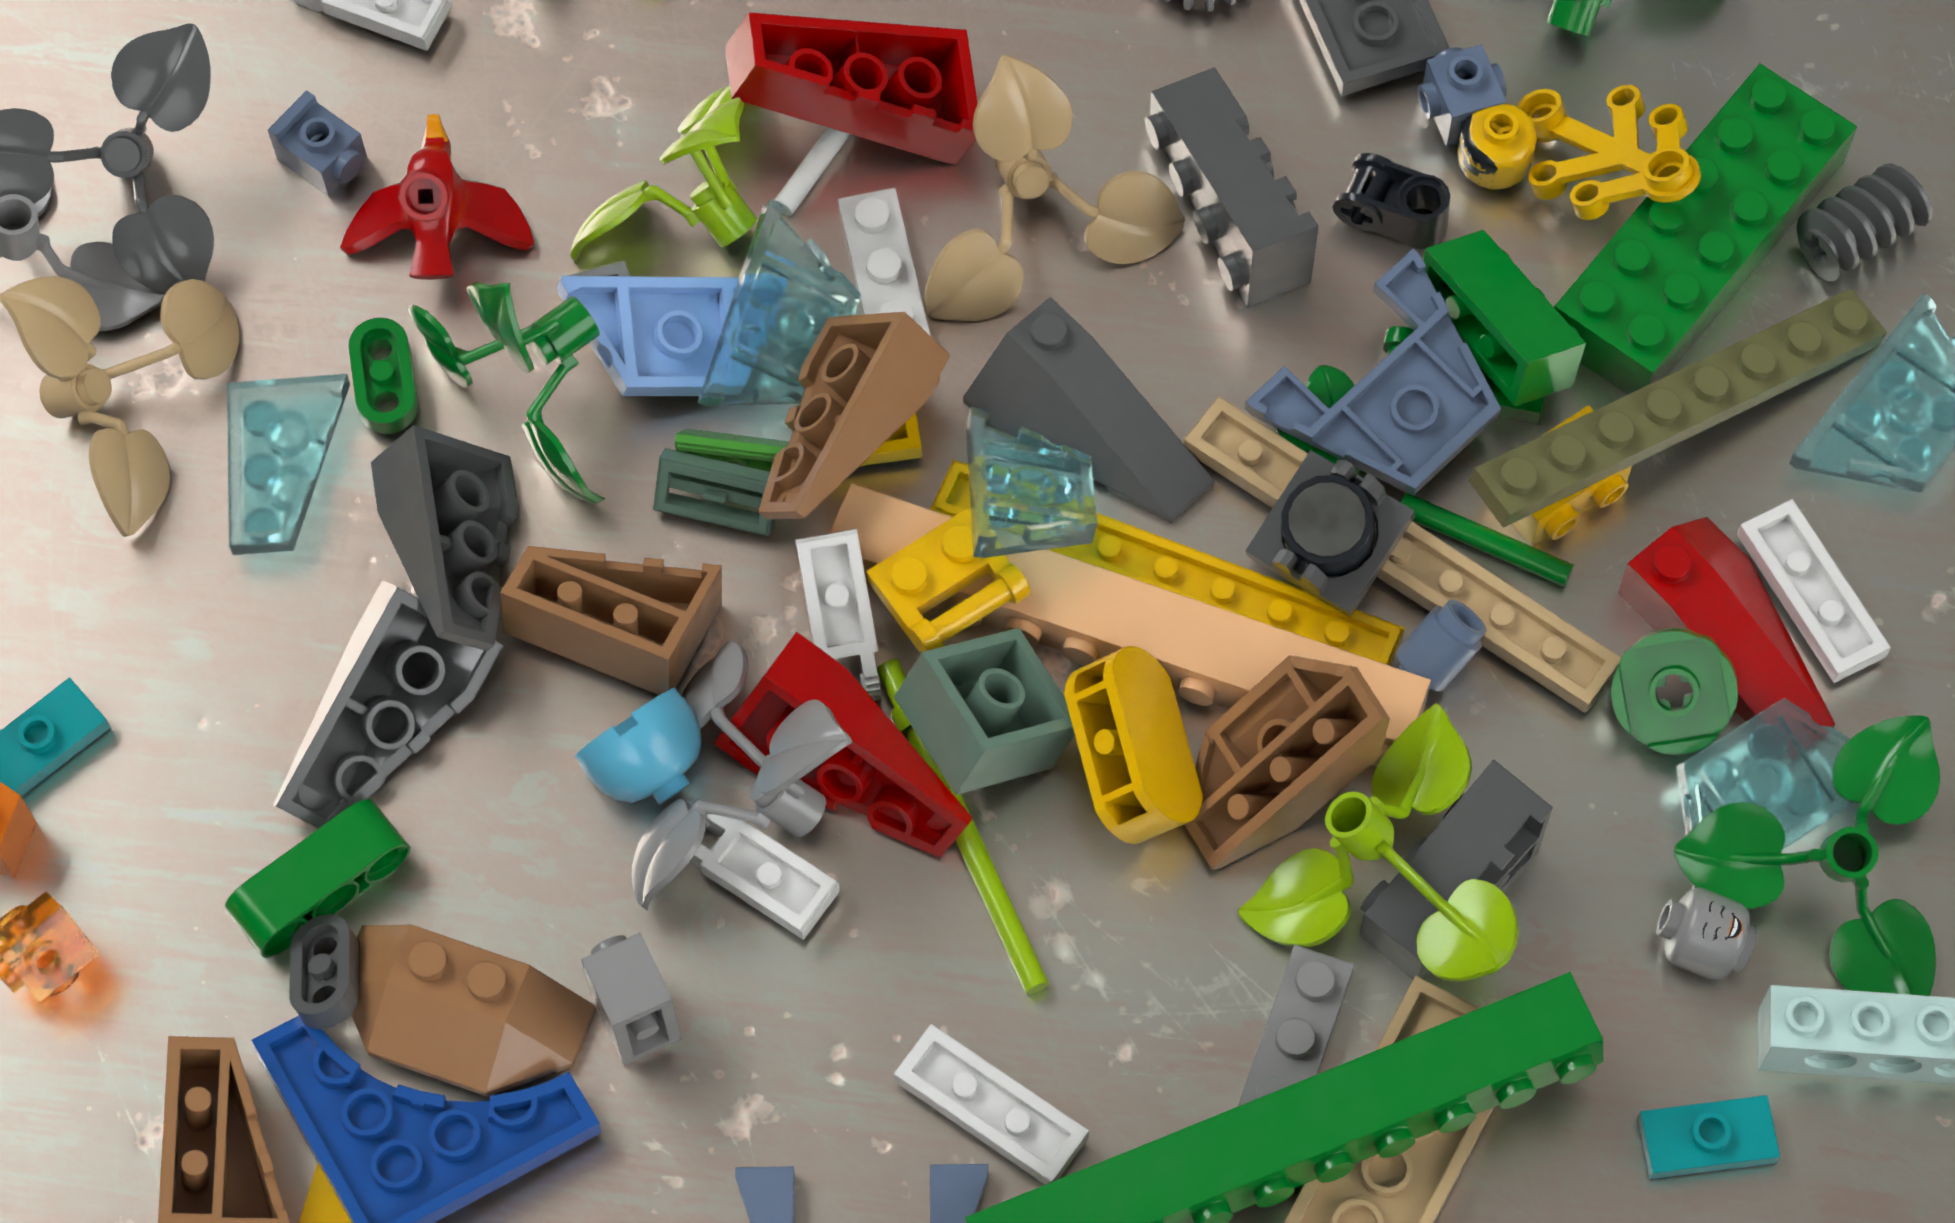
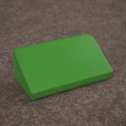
[674,429,789,472]

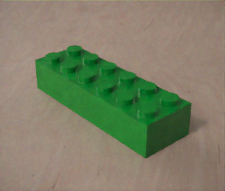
[1554,63,1857,395]

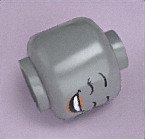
[1656,887,1757,981]

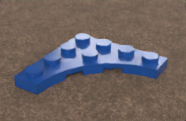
[251,1016,601,1223]

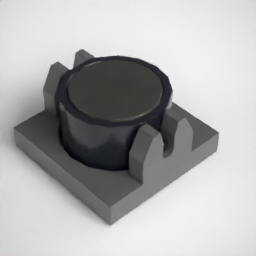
[1245,450,1415,617]

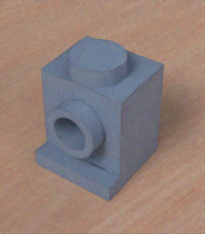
[268,90,367,197]

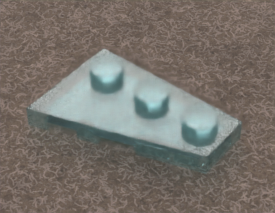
[227,374,350,555]

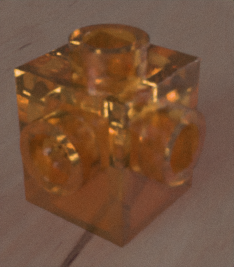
[0,891,100,1002]

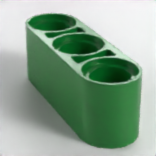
[225,799,411,958]

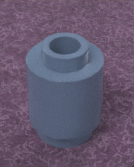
[1396,599,1487,691]

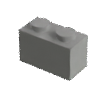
[581,933,682,1066]

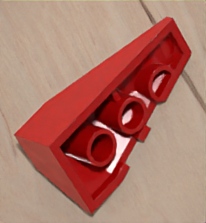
[1618,517,1835,765]
[713,631,973,858]

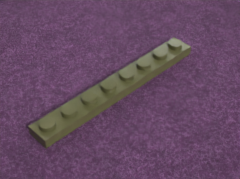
[1468,288,1887,528]

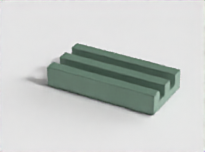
[653,448,775,537]

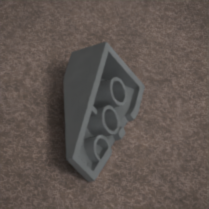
[963,297,1215,523]
[371,425,518,651]
[273,580,503,829]

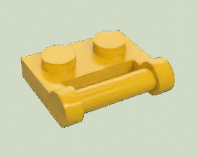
[866,507,1031,653]

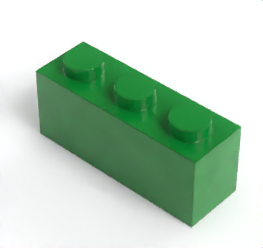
[1423,229,1586,407]

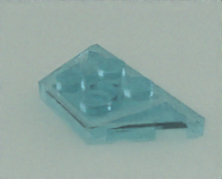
[698,199,861,406]
[1789,293,1955,493]
[966,407,1097,558]
[1677,698,1853,889]

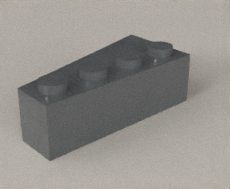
[1145,67,1319,308]

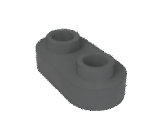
[289,914,359,1029]

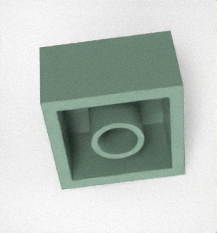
[894,628,1075,795]

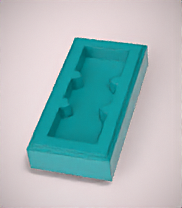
[0,677,111,797]
[1637,1095,1780,1179]

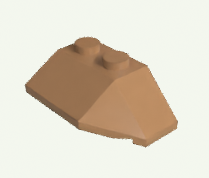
[1184,655,1390,869]
[351,924,597,1097]

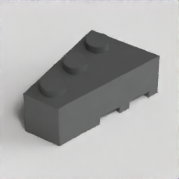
[1359,759,1553,980]

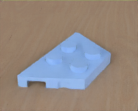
[557,276,786,396]

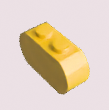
[1064,646,1203,844]

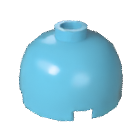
[575,687,702,805]

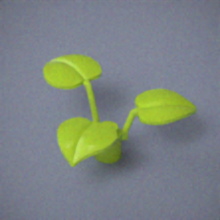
[570,84,758,264]
[1237,703,1519,982]

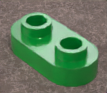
[348,318,418,434]

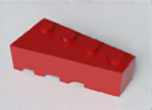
[725,12,978,166]

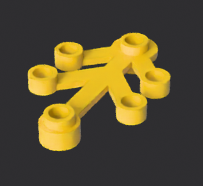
[1517,85,1701,220]

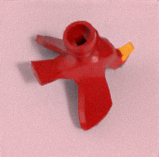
[340,114,535,280]

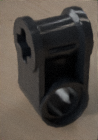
[1332,153,1451,249]

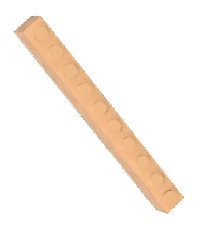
[829,483,1431,766]

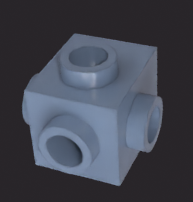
[1418,44,1507,147]

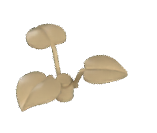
[924,55,1186,321]
[0,276,240,537]

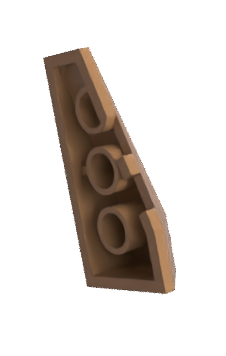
[758,312,950,519]

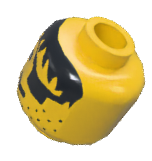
[1457,104,1537,190]

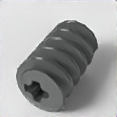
[1796,163,1933,281]

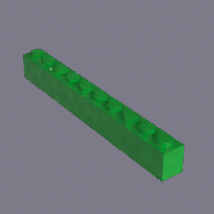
[965,972,1603,1223]

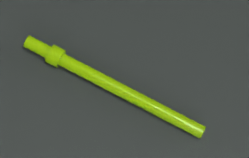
[877,659,1049,995]

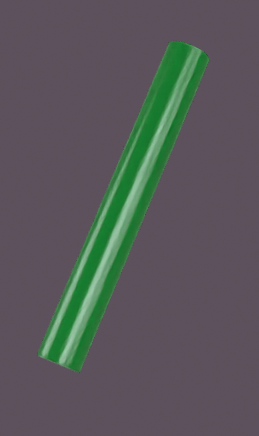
[1401,493,1574,587]

